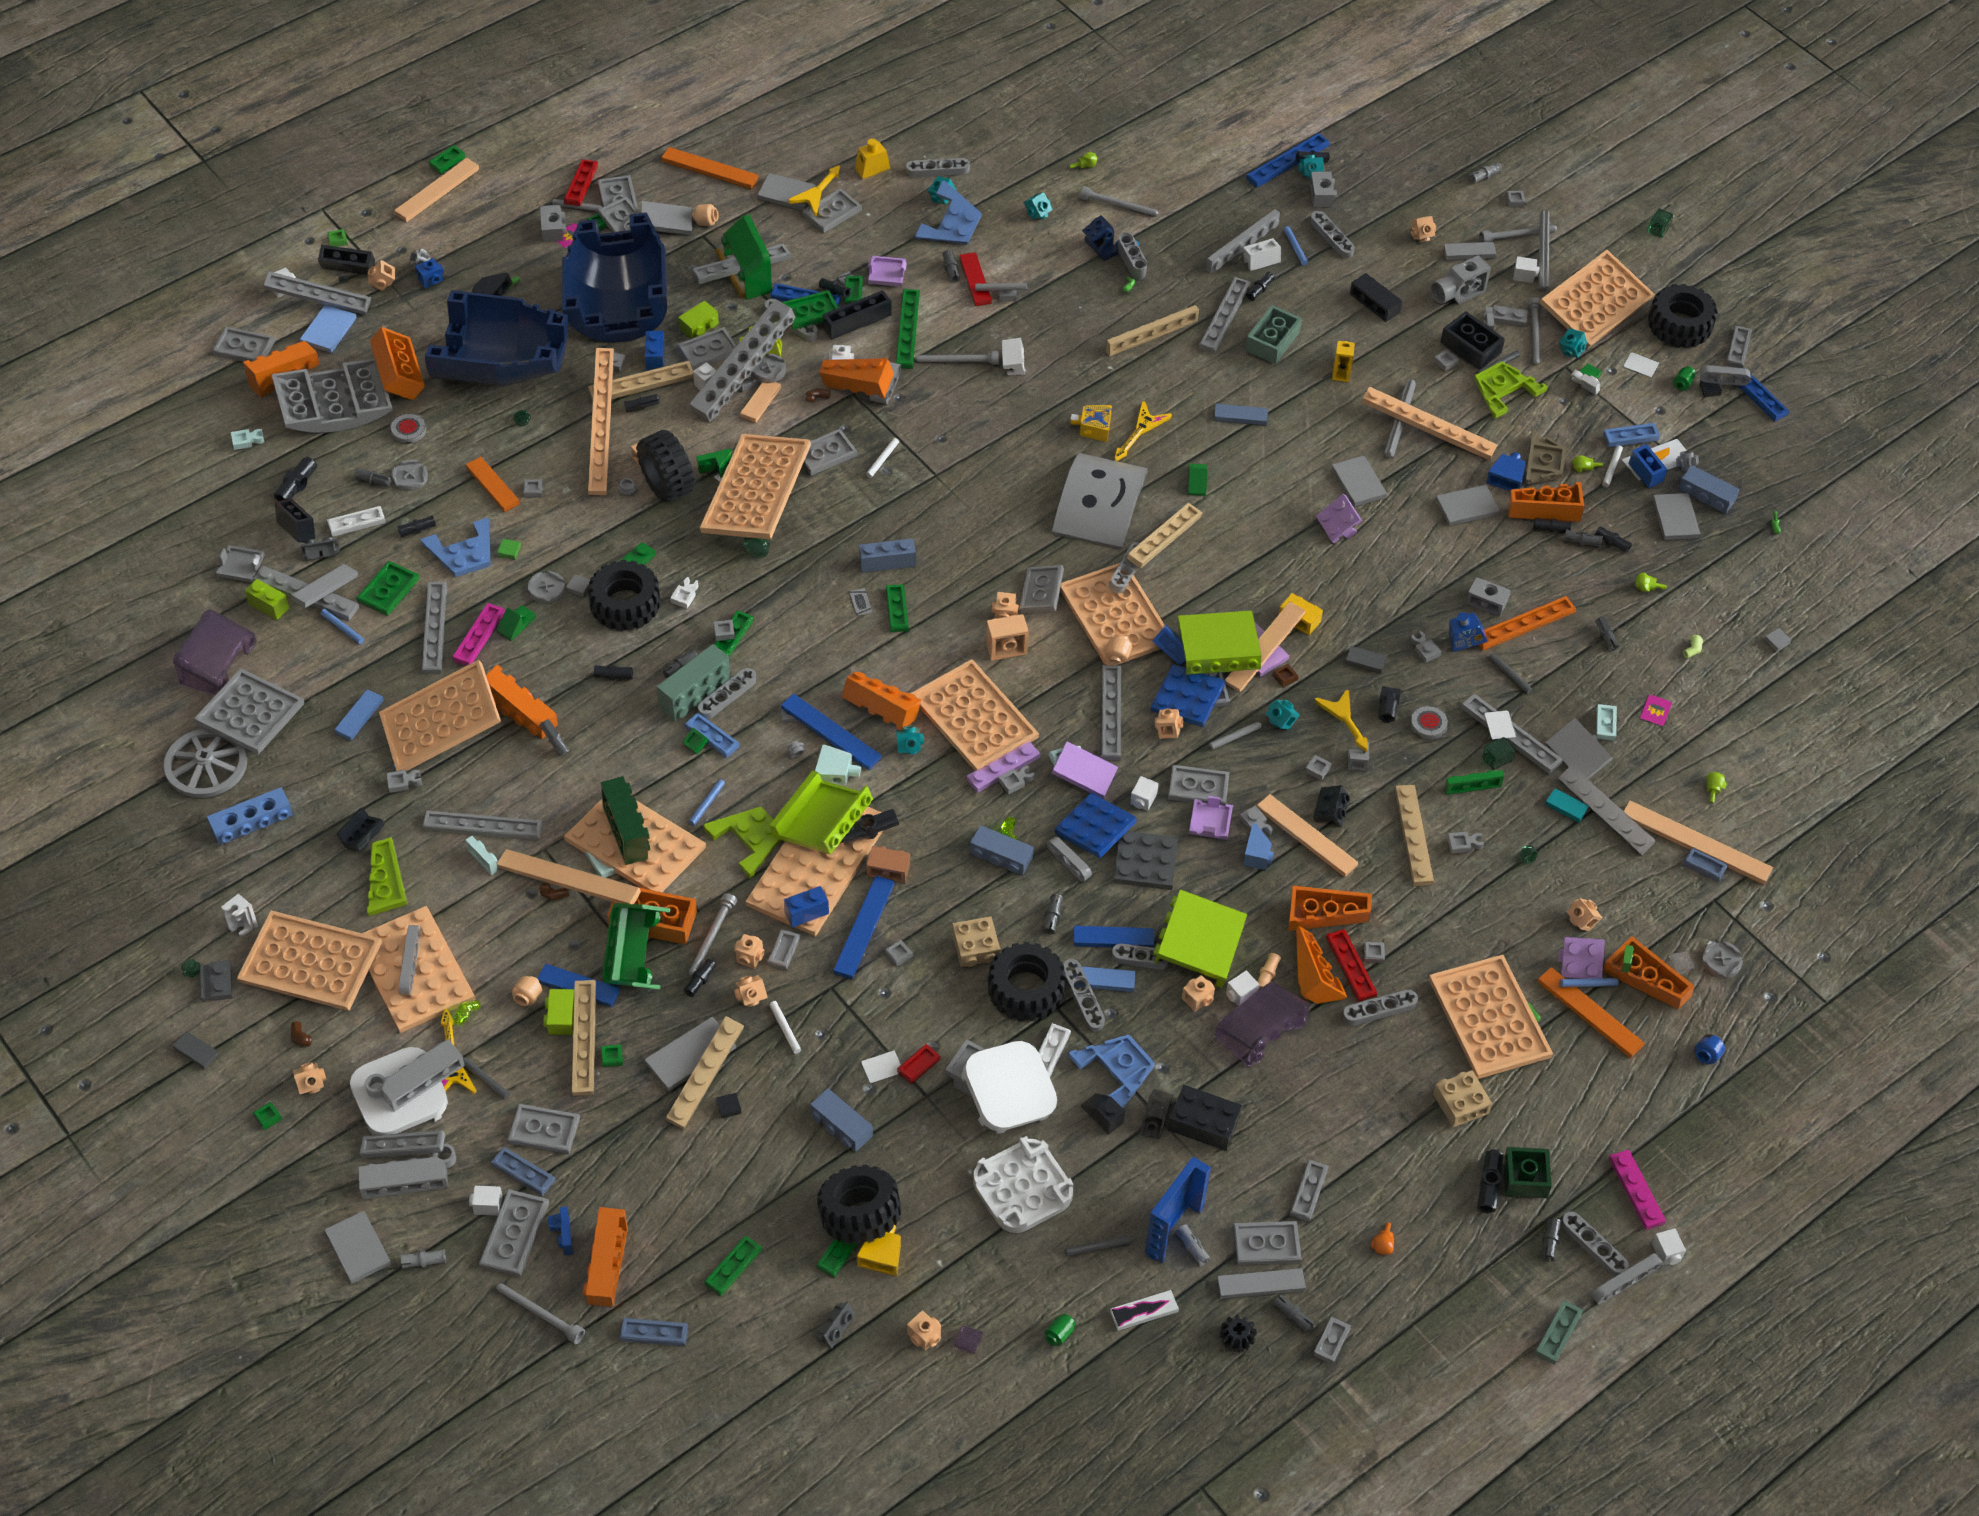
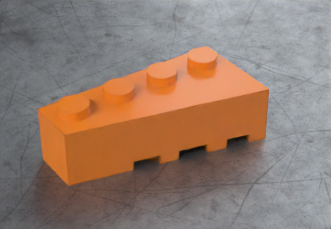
[243,341,319,398]
[819,358,894,398]
[1507,482,1584,522]
[486,664,558,739]
[842,672,921,731]
[1288,886,1372,931]
[1603,936,1694,1010]
[583,1207,628,1307]

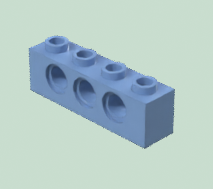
[207,787,293,845]

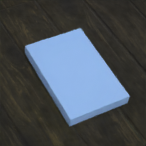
[300,305,356,353]

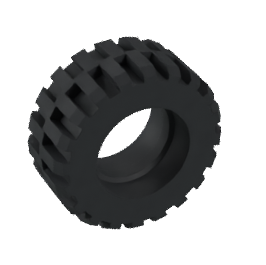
[1648,284,1718,348]
[636,430,695,502]
[588,560,660,631]
[988,942,1066,1021]
[817,1165,902,1244]

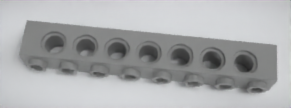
[690,299,795,422]

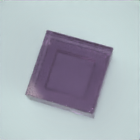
[955,1325,983,1354]

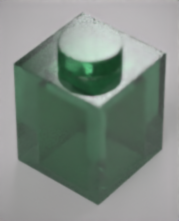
[1647,208,1674,238]
[1482,737,1515,770]

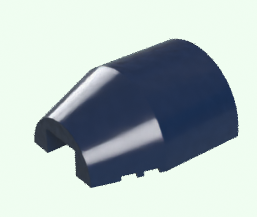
[562,212,667,342]
[425,290,568,387]

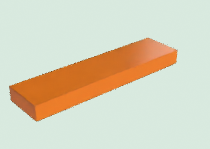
[466,456,520,512]

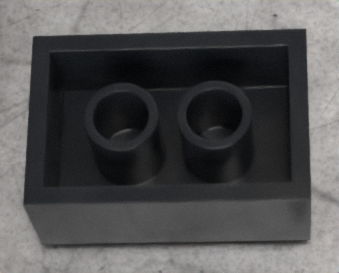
[1440,311,1505,370]
[1168,1084,1242,1151]

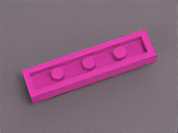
[453,603,505,666]
[1609,1149,1666,1230]

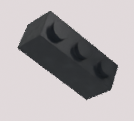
[318,244,375,275]
[1350,273,1402,322]
[275,498,315,543]

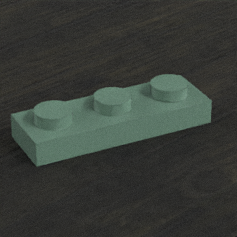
[1535,1300,1583,1365]

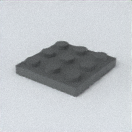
[1114,831,1178,890]

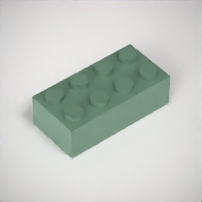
[657,644,730,722]

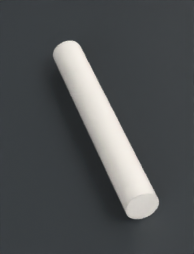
[866,438,899,478]
[1602,445,1623,488]
[769,1001,801,1054]

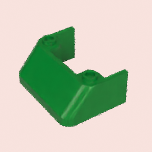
[721,214,772,300]
[602,903,670,989]

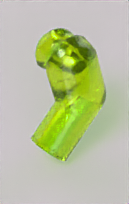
[1000,817,1018,840]
[455,1000,481,1025]

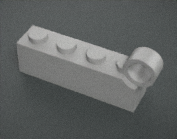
[365,1039,465,1112]
[359,1144,456,1199]

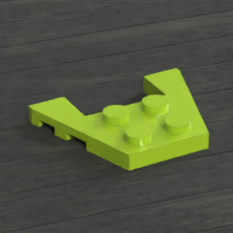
[1474,361,1548,419]
[703,806,781,878]

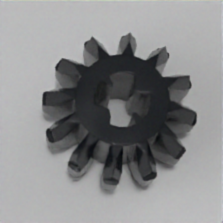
[1219,1314,1257,1353]

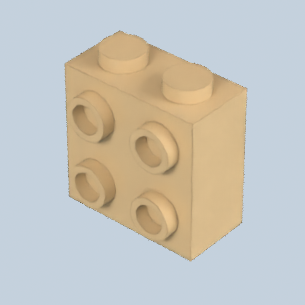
[952,916,1000,967]
[1433,1070,1492,1128]

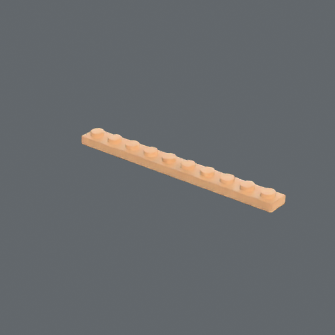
[588,348,614,495]

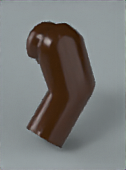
[805,388,830,402]
[540,883,569,901]
[291,1021,312,1047]

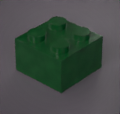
[1503,1147,1552,1198]

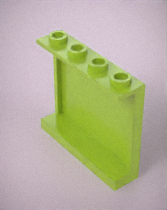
[1178,611,1262,674]
[769,770,873,855]
[1153,890,1247,988]

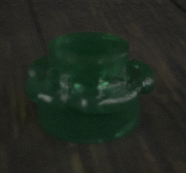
[513,410,531,426]
[1520,845,1538,864]
[181,959,200,978]

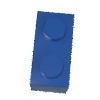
[645,331,665,371]
[1628,444,1667,489]
[784,886,829,927]

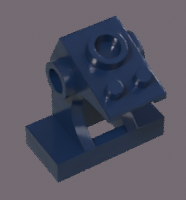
[1082,215,1118,261]

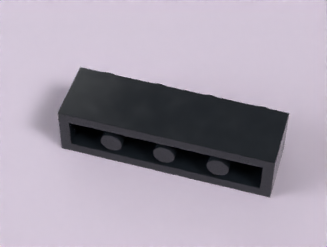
[823,290,892,340]

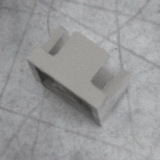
[945,1039,986,1096]

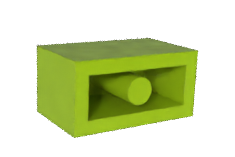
[678,300,719,339]
[245,579,289,620]
[543,989,574,1035]

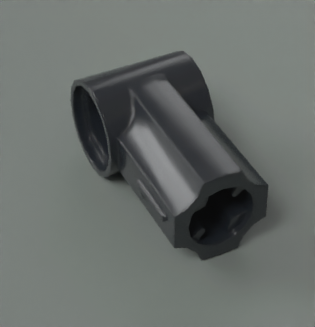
[1378,686,1401,723]

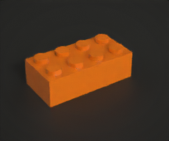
[370,327,425,400]
[607,888,697,945]

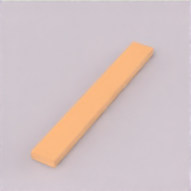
[1624,801,1773,885]
[497,849,641,904]

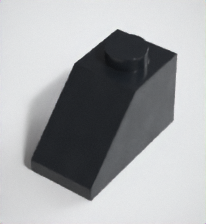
[472,272,513,296]
[1081,1093,1125,1135]

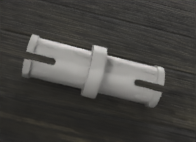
[1469,162,1502,184]
[1176,1224,1211,1266]
[401,1249,446,1269]

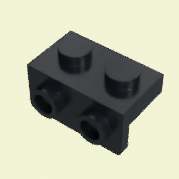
[1313,785,1350,827]
[336,808,385,852]

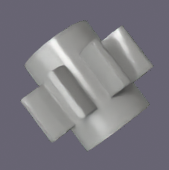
[409,249,431,270]
[1676,451,1699,471]

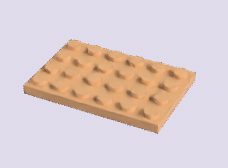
[1540,250,1655,349]
[1060,563,1164,666]
[912,659,1039,771]
[379,660,501,771]
[564,799,706,892]
[362,906,476,1033]
[237,910,382,1011]
[1429,954,1553,1079]

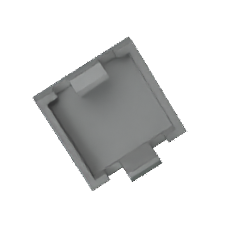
[216,545,265,583]

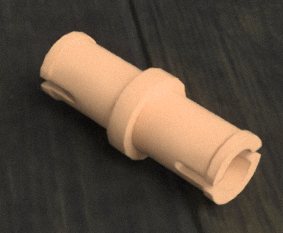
[1257,953,1281,993]

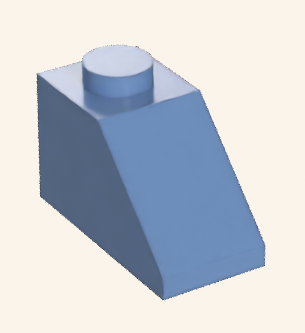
[1243,823,1274,870]

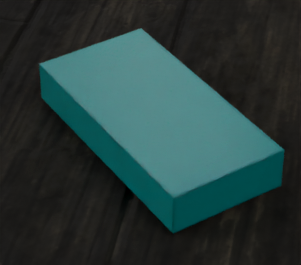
[1545,788,1589,823]

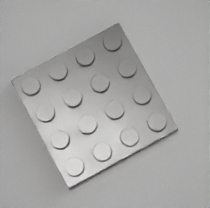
[194,669,304,755]

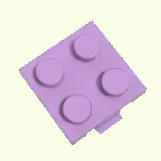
[868,256,907,287]
[1316,493,1362,543]
[1189,796,1233,840]
[1558,937,1605,979]

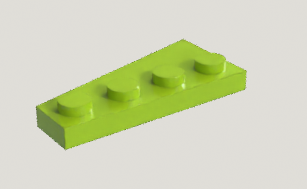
[367,837,408,916]

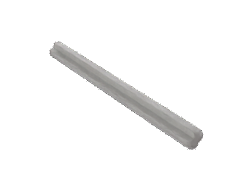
[1539,210,1550,291]
[1384,379,1416,458]

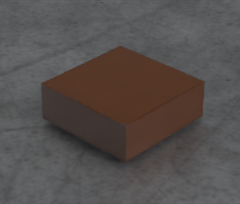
[1272,664,1299,688]

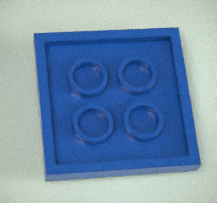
[1151,665,1225,727]
[1054,793,1137,858]

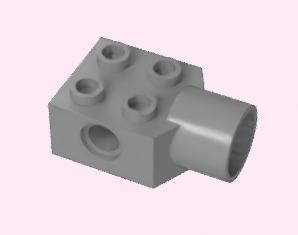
[1431,255,1491,304]

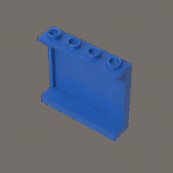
[1145,1157,1211,1264]

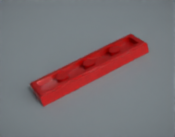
[564,159,598,206]
[959,252,992,306]
[1326,929,1378,1002]

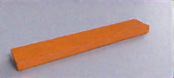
[661,147,759,190]
[1478,596,1576,651]
[1538,967,1645,1059]

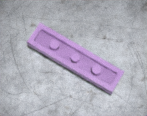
[967,741,1040,793]

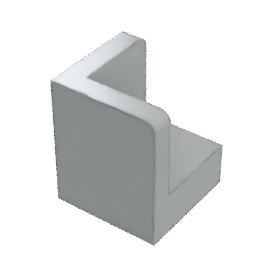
[1347,742,1369,771]

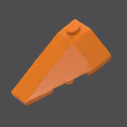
[1296,926,1347,1004]

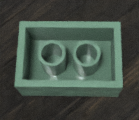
[1245,305,1302,364]

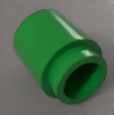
[1673,366,1696,391]
[1044,1313,1076,1346]

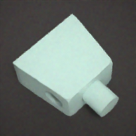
[815,745,861,786]

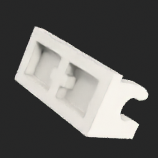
[1243,238,1281,271]
[1002,338,1025,375]
[221,894,258,936]

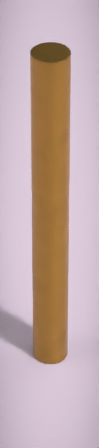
[715,248,745,298]

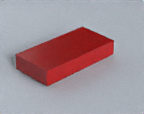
[897,1044,941,1085]

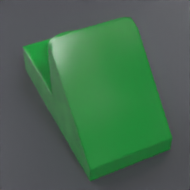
[696,448,732,479]
[1188,464,1208,496]
[497,605,536,641]

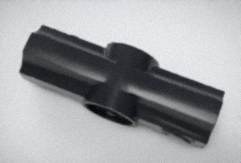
[274,456,317,501]
[842,809,899,845]
[1477,1149,1504,1214]

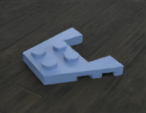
[915,180,982,244]
[421,518,491,577]
[1069,1035,1155,1108]

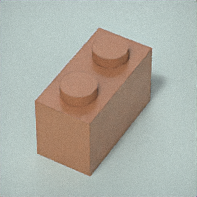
[867,846,910,883]

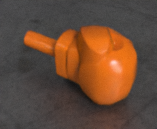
[1371,1222,1394,1255]

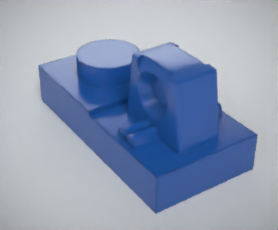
[548,1206,573,1255]

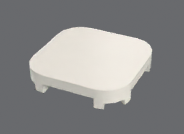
[961,1041,1057,1134]
[350,1047,448,1136]
[973,1136,1073,1233]

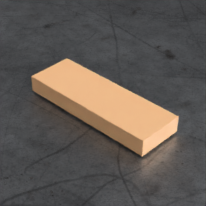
[740,382,781,423]

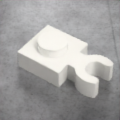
[1571,369,1600,395]
[670,577,698,609]

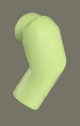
[1683,635,1703,659]

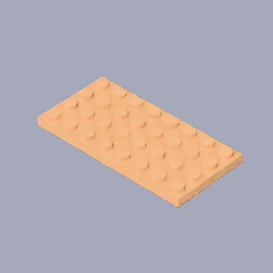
[700,434,811,539]
[745,807,883,937]

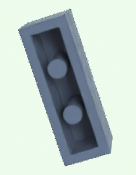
[1678,465,1740,514]
[859,538,916,573]
[970,825,1034,875]
[810,1089,873,1152]

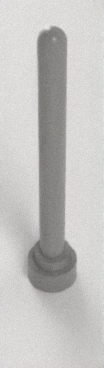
[1080,186,1158,216]
[1479,225,1557,242]
[1528,297,1542,365]
[915,351,999,365]
[689,893,737,976]
[496,1283,585,1344]

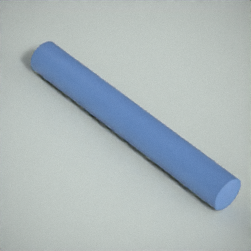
[1284,226,1308,266]
[320,609,364,644]
[688,779,725,826]
[1559,978,1618,987]

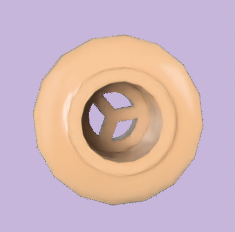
[692,204,718,227]
[1105,635,1132,664]
[512,976,542,1006]

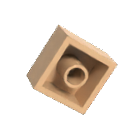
[986,614,1029,661]

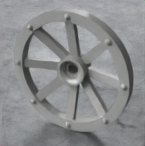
[164,728,247,798]

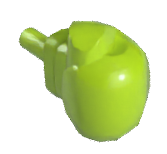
[1069,152,1097,169]
[1572,455,1603,473]
[1635,572,1667,592]
[1706,772,1727,803]

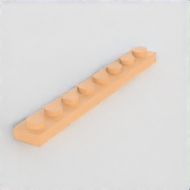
[1361,387,1497,461]

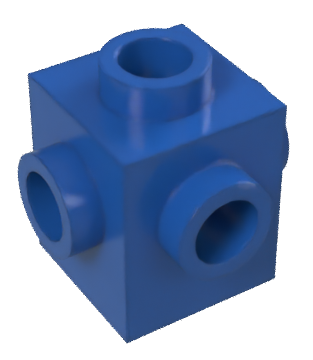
[415,258,444,288]

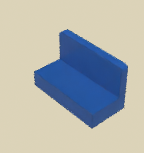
[1152,624,1185,665]

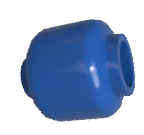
[1694,1034,1725,1065]

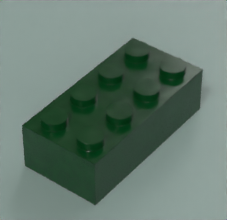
[601,776,650,865]

